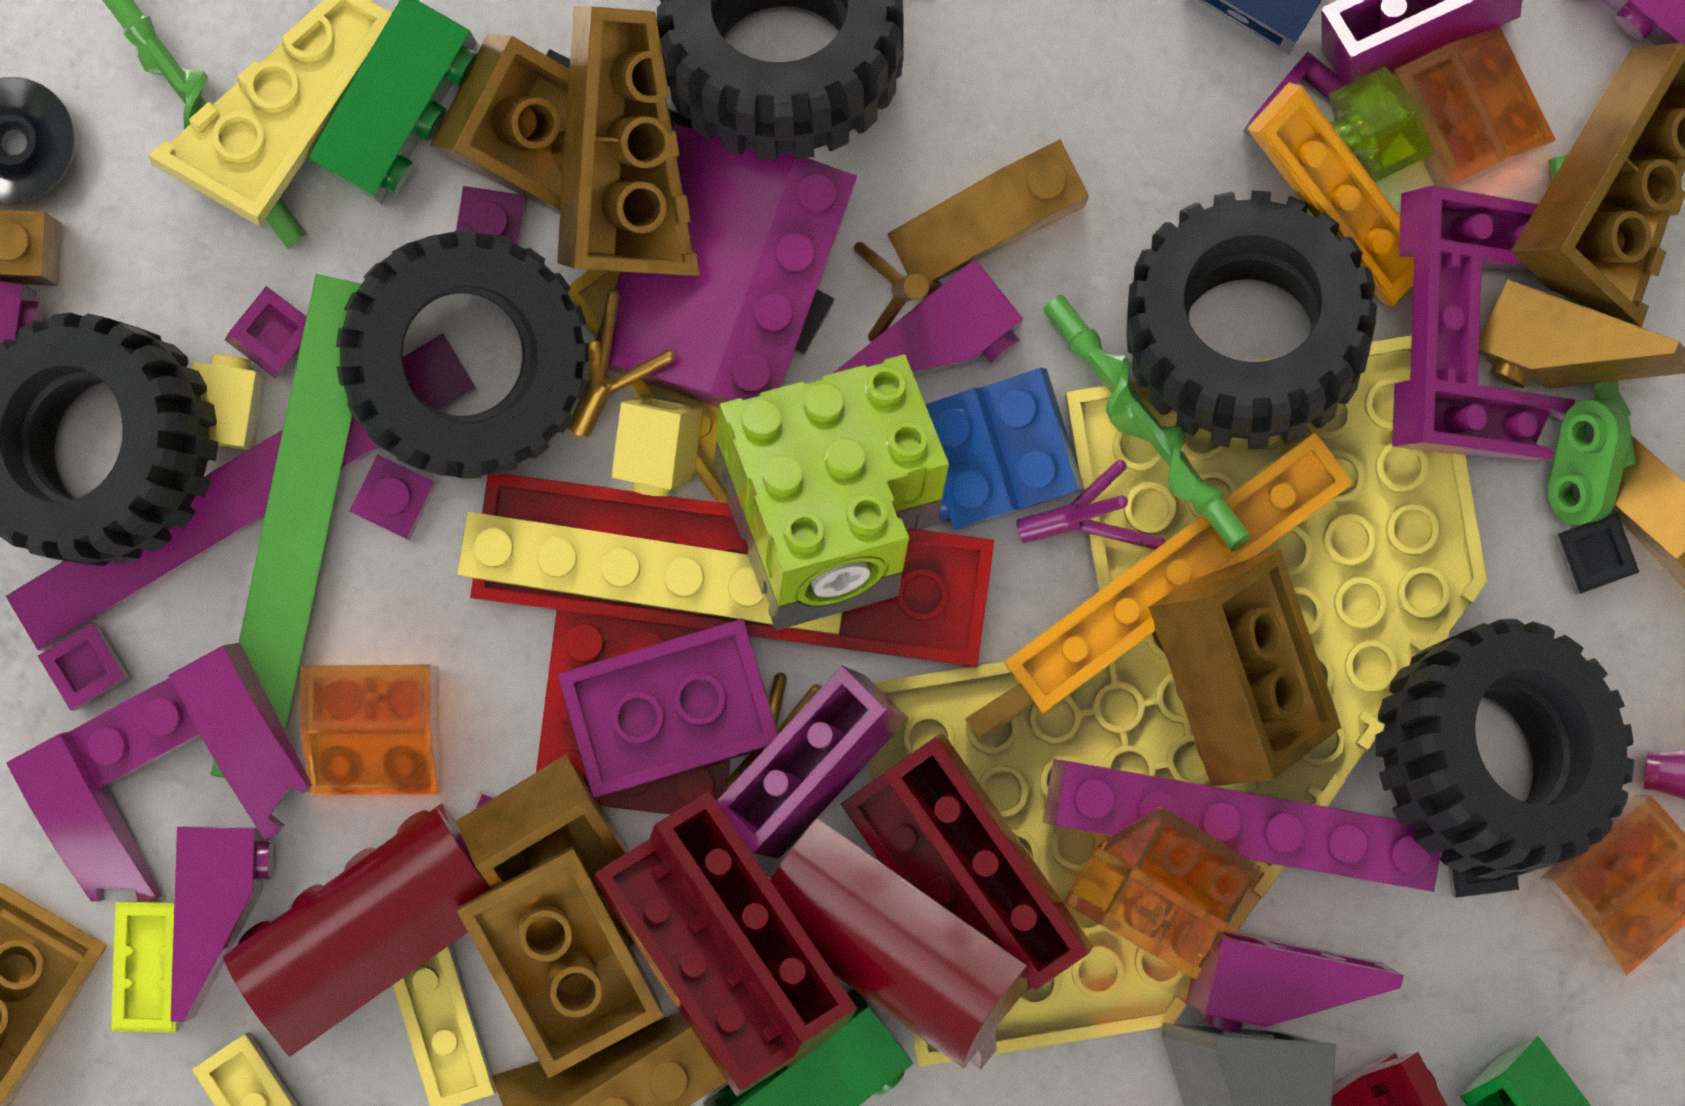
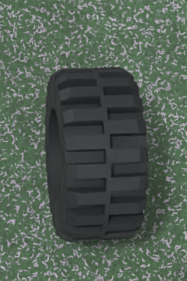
[657,0,904,161]
[1126,190,1377,449]
[336,231,589,479]
[0,312,218,566]
[1375,619,1634,879]

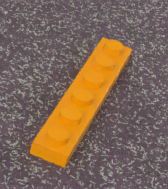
[1003,432,1354,714]

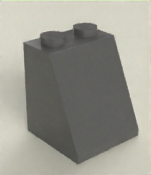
[1162,1023,1336,1106]

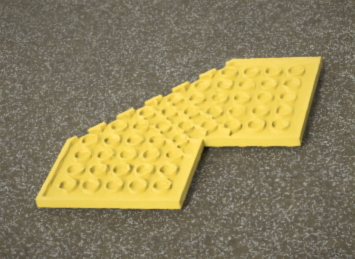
[868,335,1487,1067]

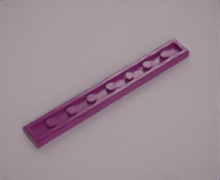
[5,333,477,651]

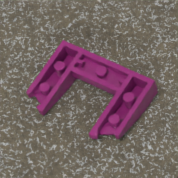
[1392,185,1575,461]
[6,642,312,902]

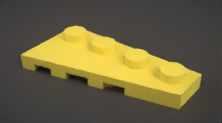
[149,0,392,226]

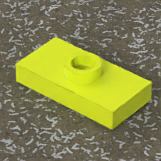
[111,901,180,1033]

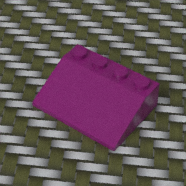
[596,125,857,408]

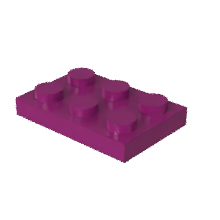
[558,619,778,799]

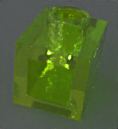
[1329,66,1431,182]

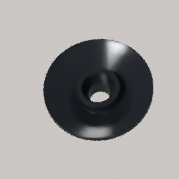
[0,77,76,204]

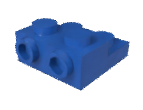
[925,368,1085,530]

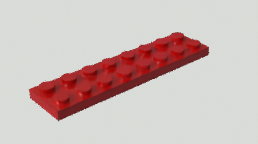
[470,473,995,667]

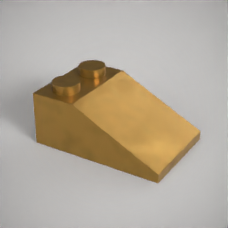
[430,34,570,214]
[455,754,634,946]
[456,846,664,1078]
[0,883,107,1106]

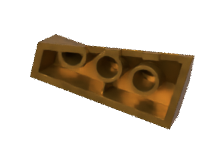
[557,6,700,276]
[1510,42,1685,328]
[492,1012,727,1106]

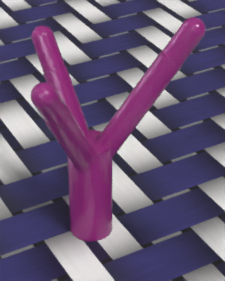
[1016,460,1166,549]

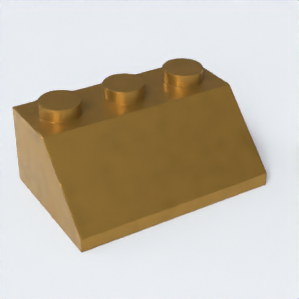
[1149,549,1341,786]

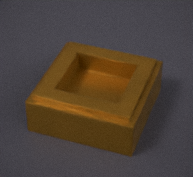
[964,683,1033,739]

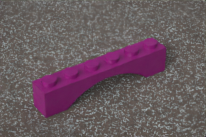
[1042,759,1441,892]

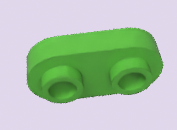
[1548,398,1631,525]

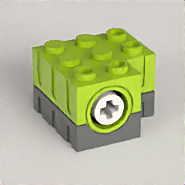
[714,354,949,631]

